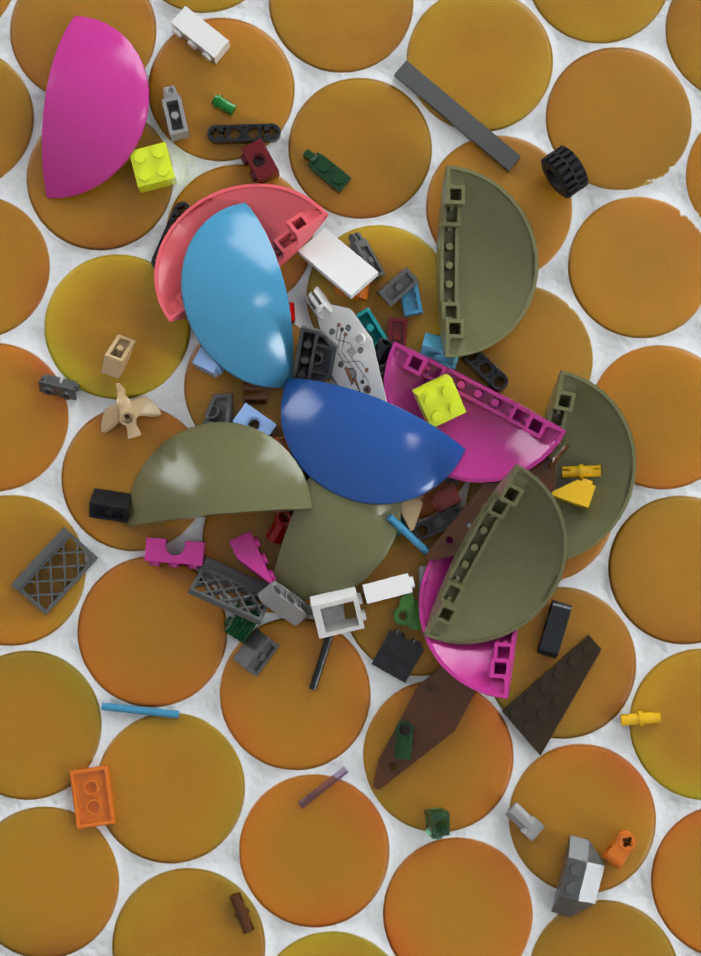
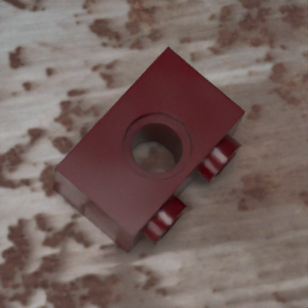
[240,138,280,184]

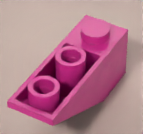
[229,532,276,585]

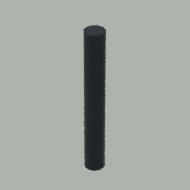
[309,636,333,691]

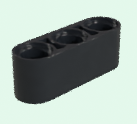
[462,351,508,392]
[413,506,463,540]
[537,600,572,659]

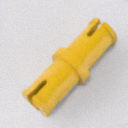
[562,464,601,479]
[620,711,661,727]

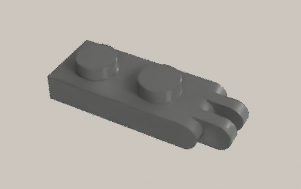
[348,232,386,280]

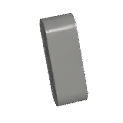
[258,581,312,626]

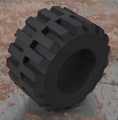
[541,145,588,198]

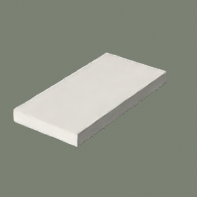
[298,228,378,299]

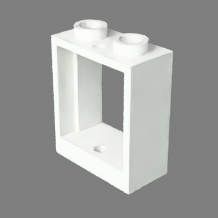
[362,573,415,604]
[310,586,367,639]

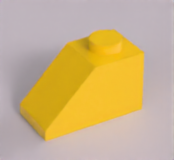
[552,478,596,509]

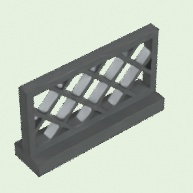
[11,526,99,615]
[188,557,268,625]

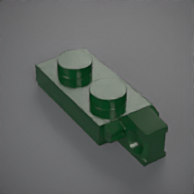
[303,149,351,194]

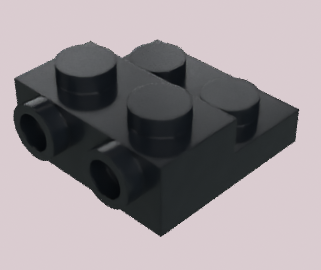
[372,629,424,683]

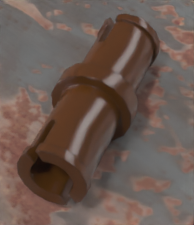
[229,892,255,934]

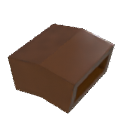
[243,381,268,404]

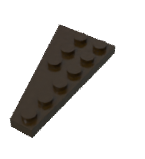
[502,635,602,756]

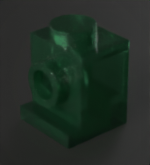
[424,807,450,839]

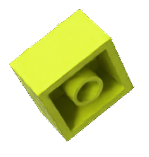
[130,142,177,193]
[412,374,466,427]

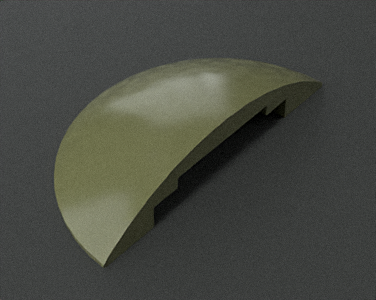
[436,165,539,357]
[544,370,636,559]
[126,422,313,527]
[424,464,568,644]
[274,477,402,601]

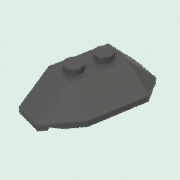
[292,325,338,382]
[551,835,605,917]

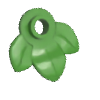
[393,593,422,630]

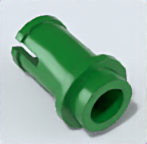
[211,94,237,116]

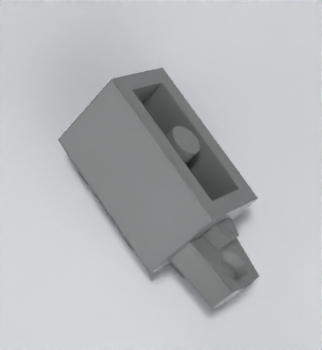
[162,85,190,142]

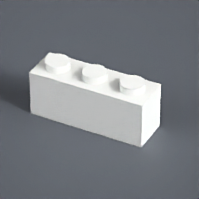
[171,6,230,64]

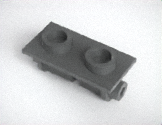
[38,374,80,400]

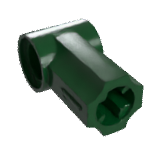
[394,721,414,760]

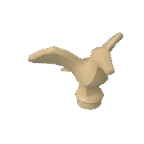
[101,383,161,439]

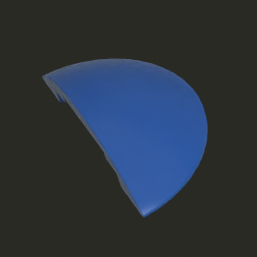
[281,378,466,505]

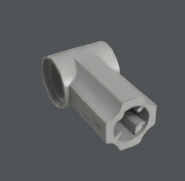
[505,802,545,841]

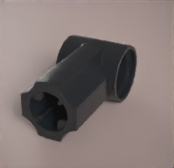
[374,337,393,374]

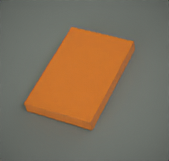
[69,765,116,829]

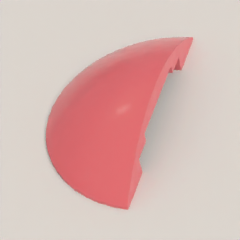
[154,183,328,322]

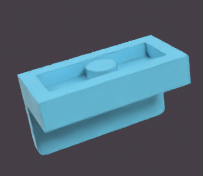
[420,333,459,370]

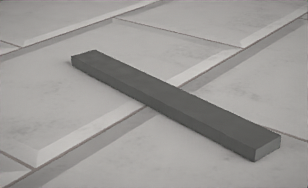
[394,60,521,172]

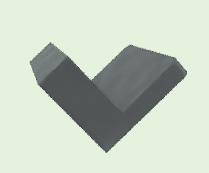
[375,267,419,307]
[234,628,280,677]

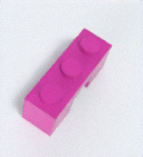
[144,537,206,569]

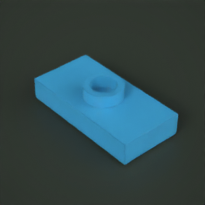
[401,276,423,318]

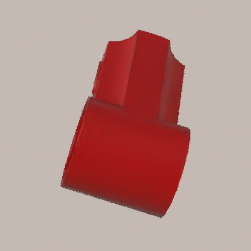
[266,511,294,544]

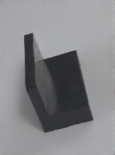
[89,488,131,523]

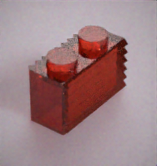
[429,485,461,513]

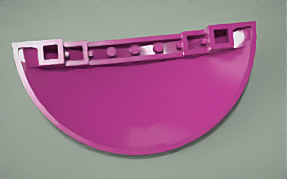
[42,16,149,198]
[384,341,566,483]
[419,537,518,699]

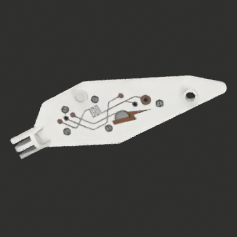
[304,286,387,402]

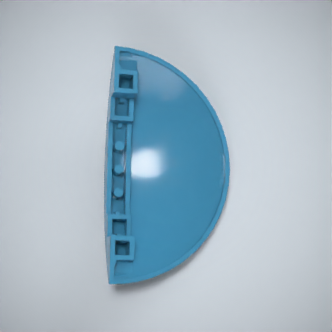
[181,203,293,388]

